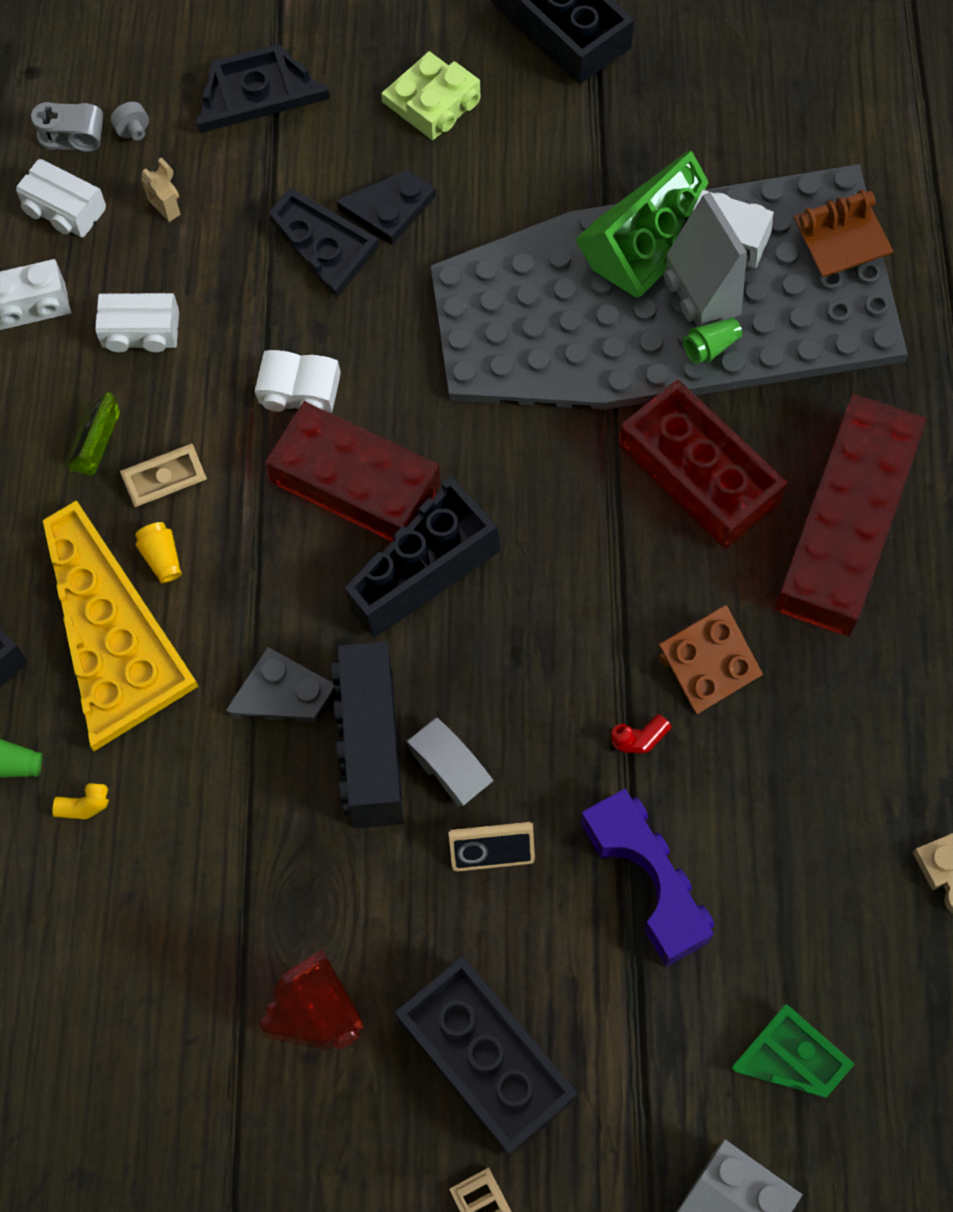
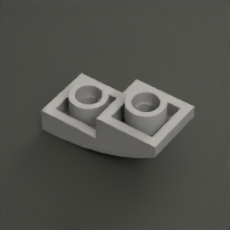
[404,718,494,807]

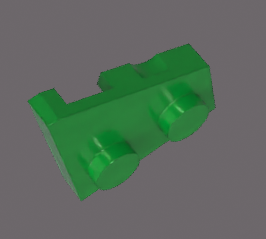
[732,1004,855,1098]

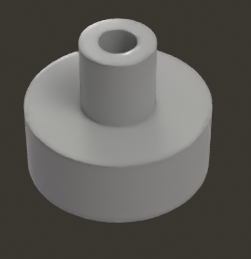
[111,102,149,140]

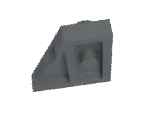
[226,647,336,723]

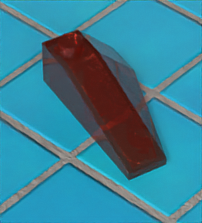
[259,949,364,1050]

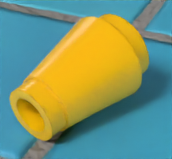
[135,522,182,583]

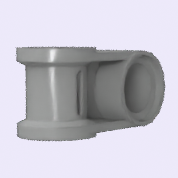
[31,102,103,152]

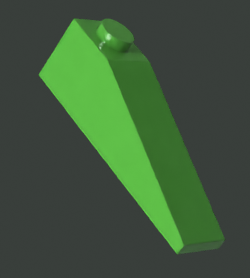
[575,151,709,297]

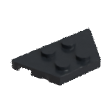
[196,44,330,133]

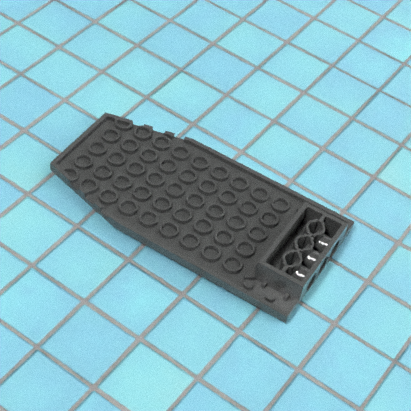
[431,164,908,410]

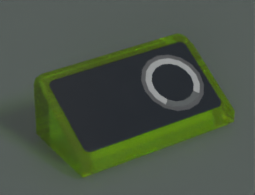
[68,392,120,476]

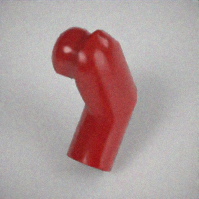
[611,714,672,753]

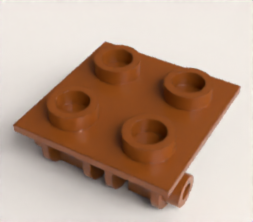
[793,189,893,278]
[658,605,763,714]

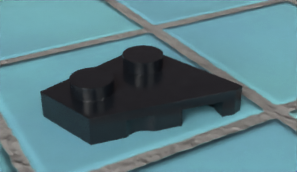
[337,170,436,245]

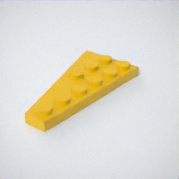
[43,500,199,751]

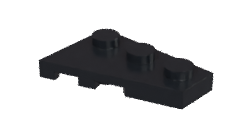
[269,188,379,298]

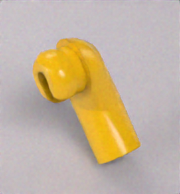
[53,783,109,819]

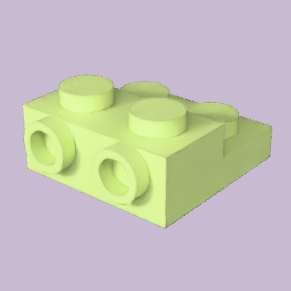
[381,51,481,141]

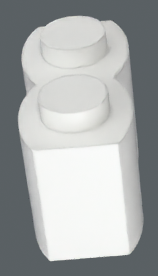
[255,350,341,416]

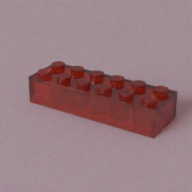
[774,393,927,637]

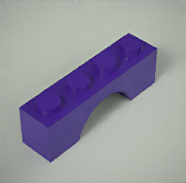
[580,789,715,967]

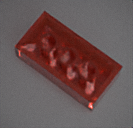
[619,379,788,550]
[265,401,441,542]

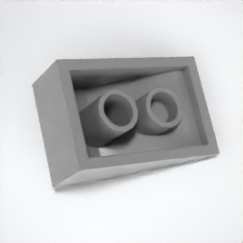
[663,192,747,327]
[676,1140,803,1212]

